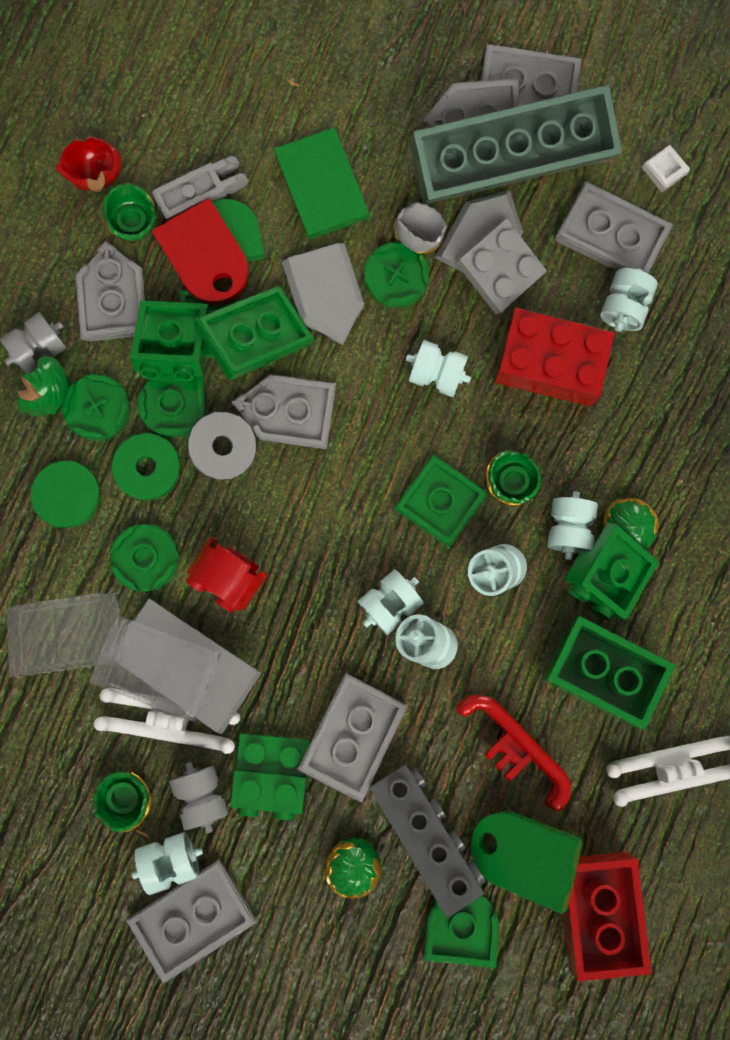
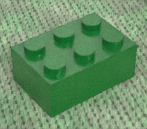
[541,616,676,730]

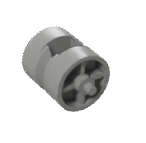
[0,312,67,374]
[169,762,229,834]

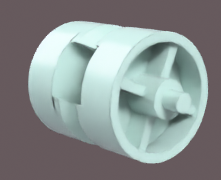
[600,268,658,332]
[406,340,471,397]
[547,491,598,560]
[468,544,527,596]
[358,569,424,635]
[396,614,458,669]
[132,832,203,895]

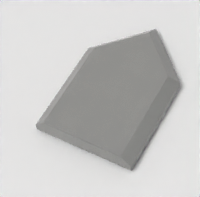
[422,78,519,128]
[435,190,523,272]
[75,240,145,341]
[282,243,364,345]
[232,374,336,450]

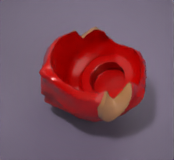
[55,135,122,192]

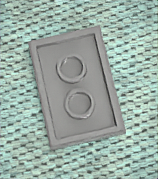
[481,44,582,106]
[555,181,673,273]
[297,673,408,802]
[126,858,257,984]

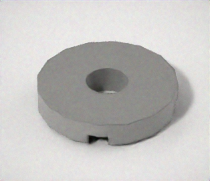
[187,412,256,480]

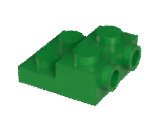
[130,300,209,381]
[564,523,659,621]
[230,733,311,820]

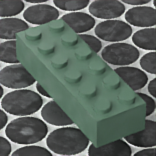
[408,85,622,204]

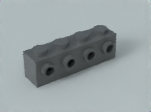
[369,765,486,918]

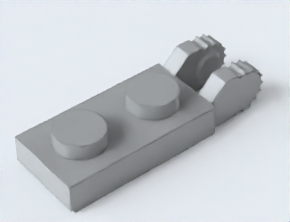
[152,156,248,222]

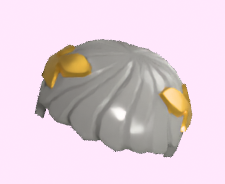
[393,202,447,254]

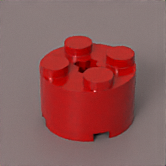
[185,536,269,613]

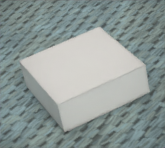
[642,145,690,192]

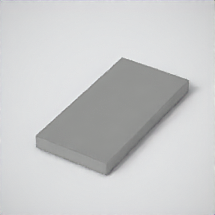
[110,599,261,734]

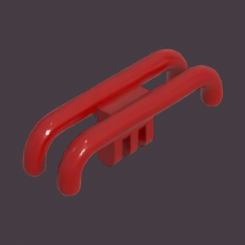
[456,694,572,812]

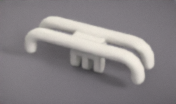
[94,688,240,754]
[606,736,730,807]

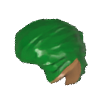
[17,356,68,417]

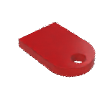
[152,198,249,306]

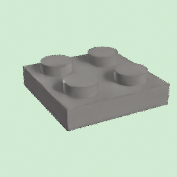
[455,218,547,315]

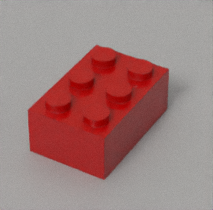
[494,308,615,407]
[563,852,652,981]

